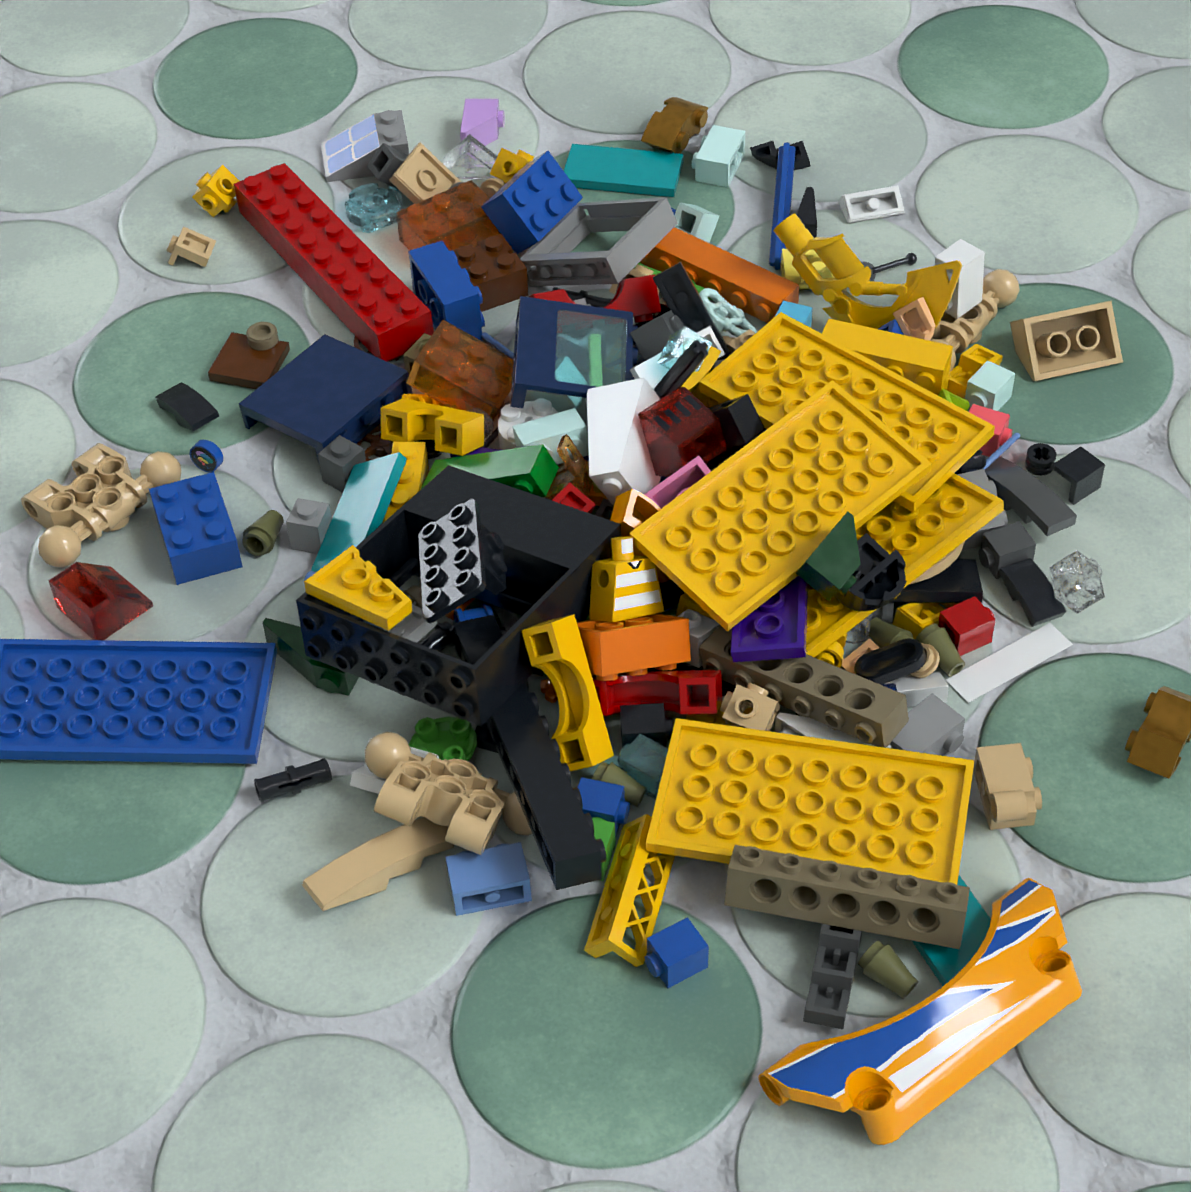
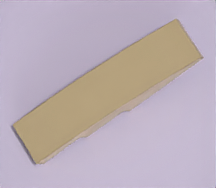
[302,817,454,911]

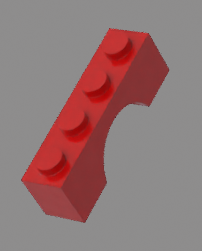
[528,274,661,336]
[592,670,723,716]

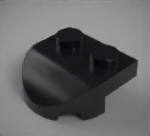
[834,533,907,611]

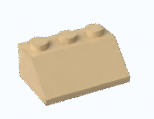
[1010,301,1123,381]

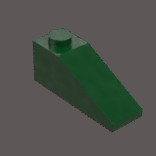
[262,618,359,696]

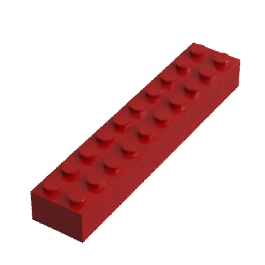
[234,163,434,361]

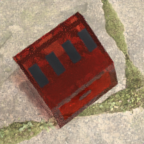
[638,387,727,476]
[48,562,153,640]

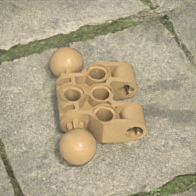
[931,269,1020,371]
[21,443,181,568]
[365,732,532,855]

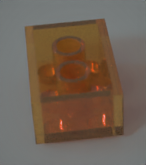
[396,180,501,251]
[406,320,513,430]

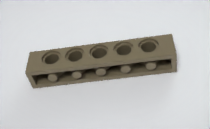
[699,625,909,748]
[724,845,970,949]

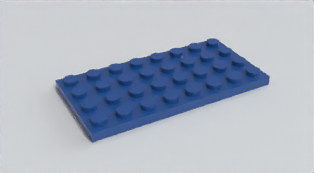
[0,639,277,764]

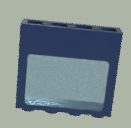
[510,296,638,408]

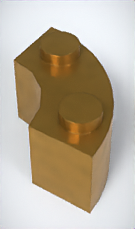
[641,97,708,154]
[1125,686,1191,779]

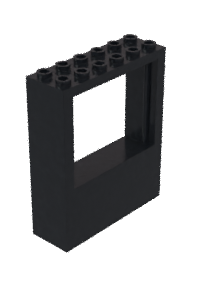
[296,465,621,726]

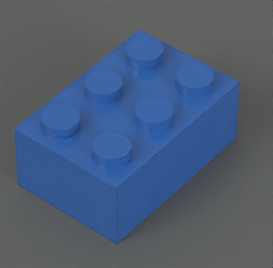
[481,151,583,254]
[408,240,485,351]
[149,472,243,585]

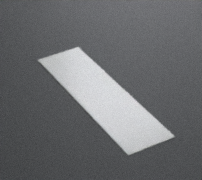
[946,623,1073,703]

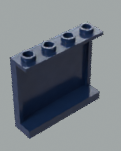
[239,334,413,462]

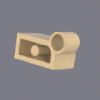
[973,743,1042,830]

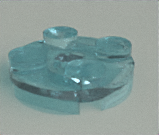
[345,183,404,233]

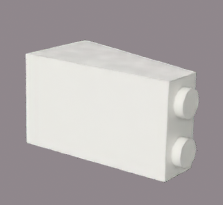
[587,377,675,506]

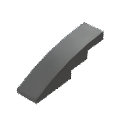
[985,456,1077,536]
[803,924,862,1029]

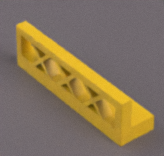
[584,814,675,967]

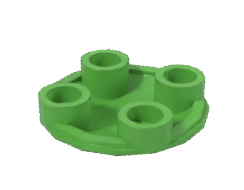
[409,716,477,761]

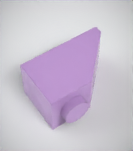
[460,99,505,156]

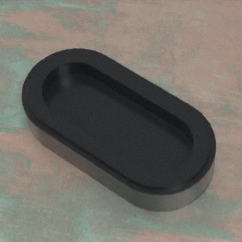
[854,638,926,685]

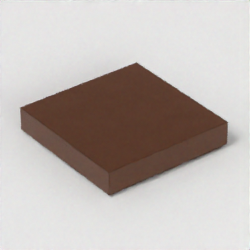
[208,332,290,389]

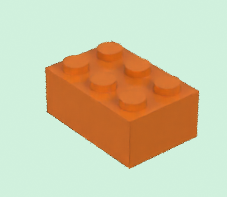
[577,613,691,681]

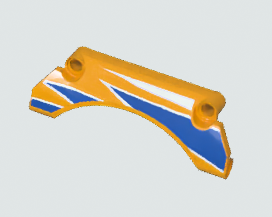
[758,878,1082,1145]

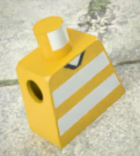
[589,537,664,622]

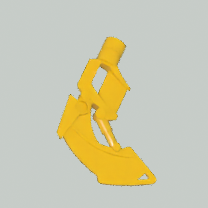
[773,213,962,329]

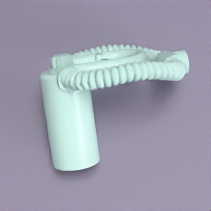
[699,288,757,337]

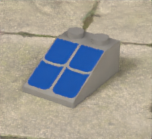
[321,110,409,182]

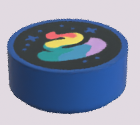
[190,439,223,472]

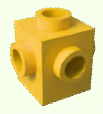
[490,148,534,184]
[192,164,239,217]

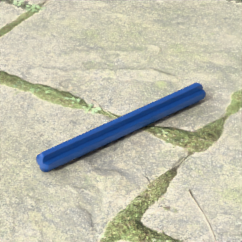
[769,142,796,270]

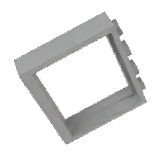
[520,197,678,286]

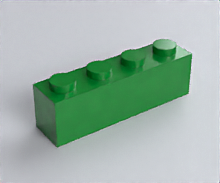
[421,444,559,497]

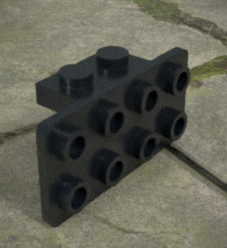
[418,499,507,624]

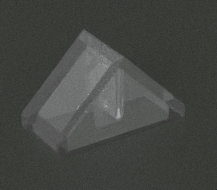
[443,134,498,179]

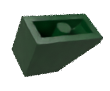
[796,511,861,601]

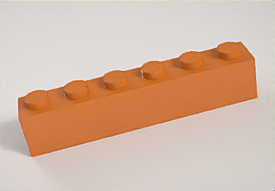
[639,227,799,323]

